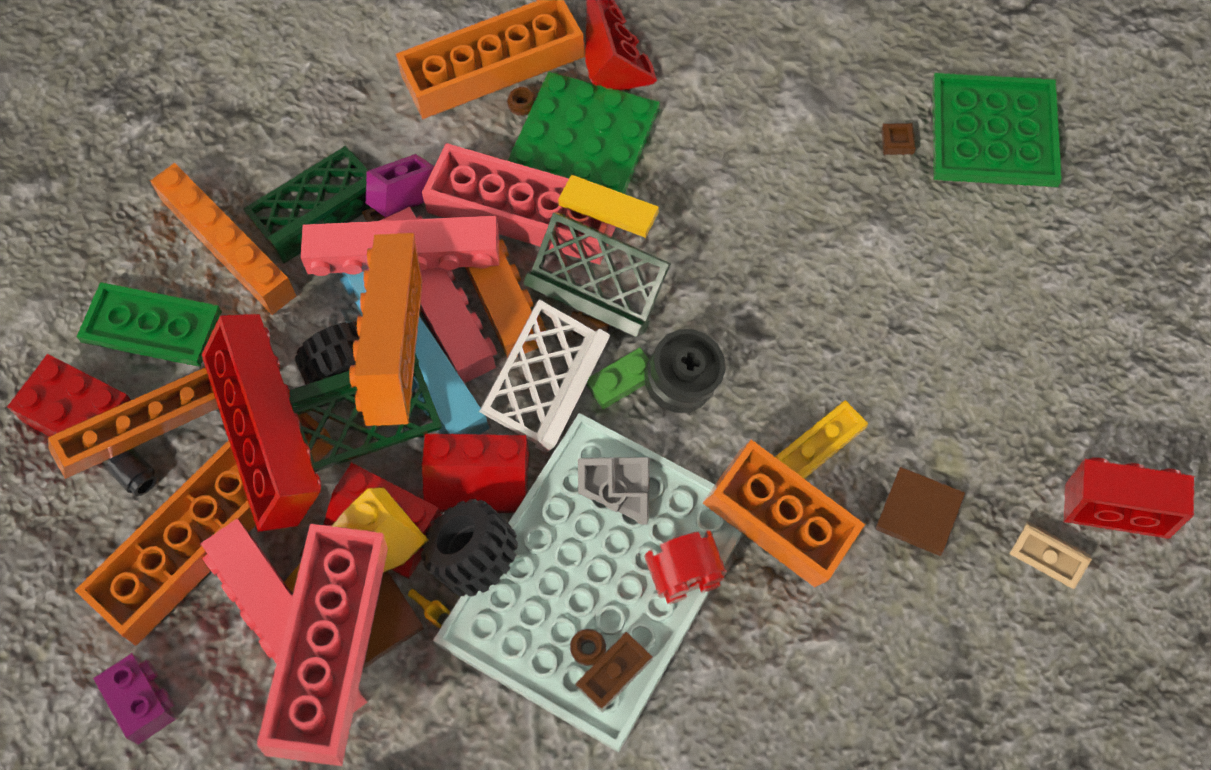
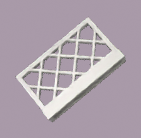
[479,299,610,453]

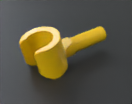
[408,589,451,628]

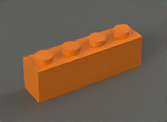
[465,239,546,358]

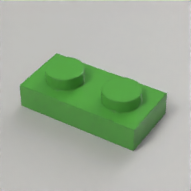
[586,348,649,410]

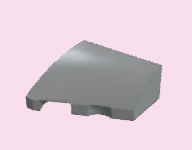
[578,457,650,525]

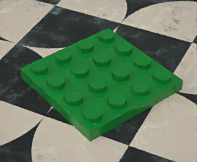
[508,71,660,194]
[932,73,1062,187]

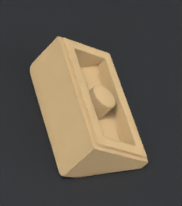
[1010,521,1092,589]

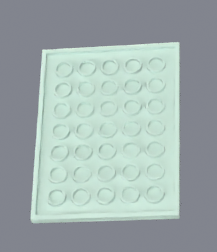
[433,413,743,753]

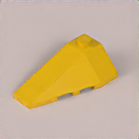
[284,488,428,593]

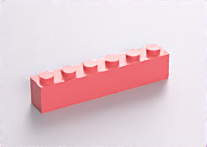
[380,207,497,383]
[301,216,499,276]

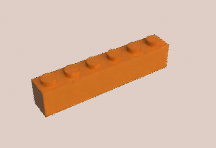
[150,163,297,315]
[48,368,218,479]

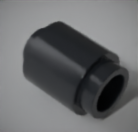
[106,448,157,496]

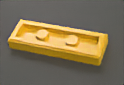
[558,175,659,238]
[775,400,868,479]

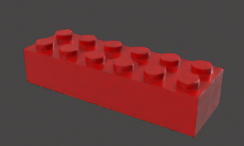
[201,314,321,532]

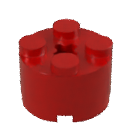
[644,531,727,604]

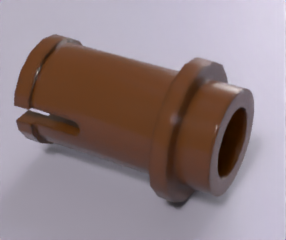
[571,311,610,335]

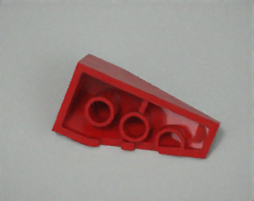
[585,0,657,91]

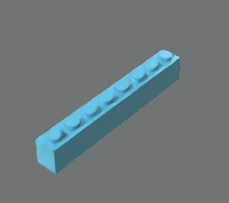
[340,272,489,434]

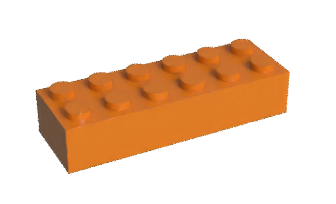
[396,0,585,119]
[349,233,423,426]

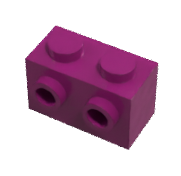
[366,154,435,217]
[93,653,176,745]

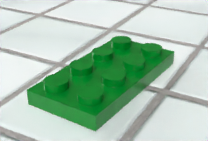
[76,282,222,367]

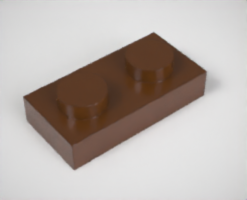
[575,632,653,712]

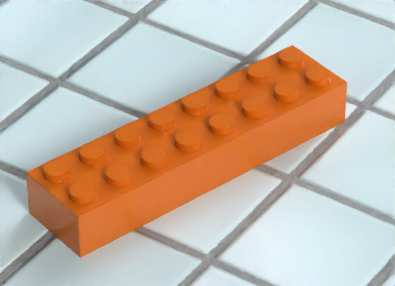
[74,413,334,646]

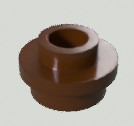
[507,87,536,116]
[570,629,606,666]

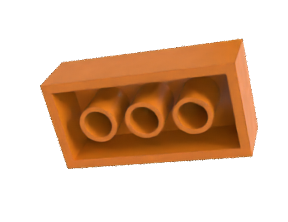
[702,439,865,587]

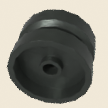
[644,329,726,413]

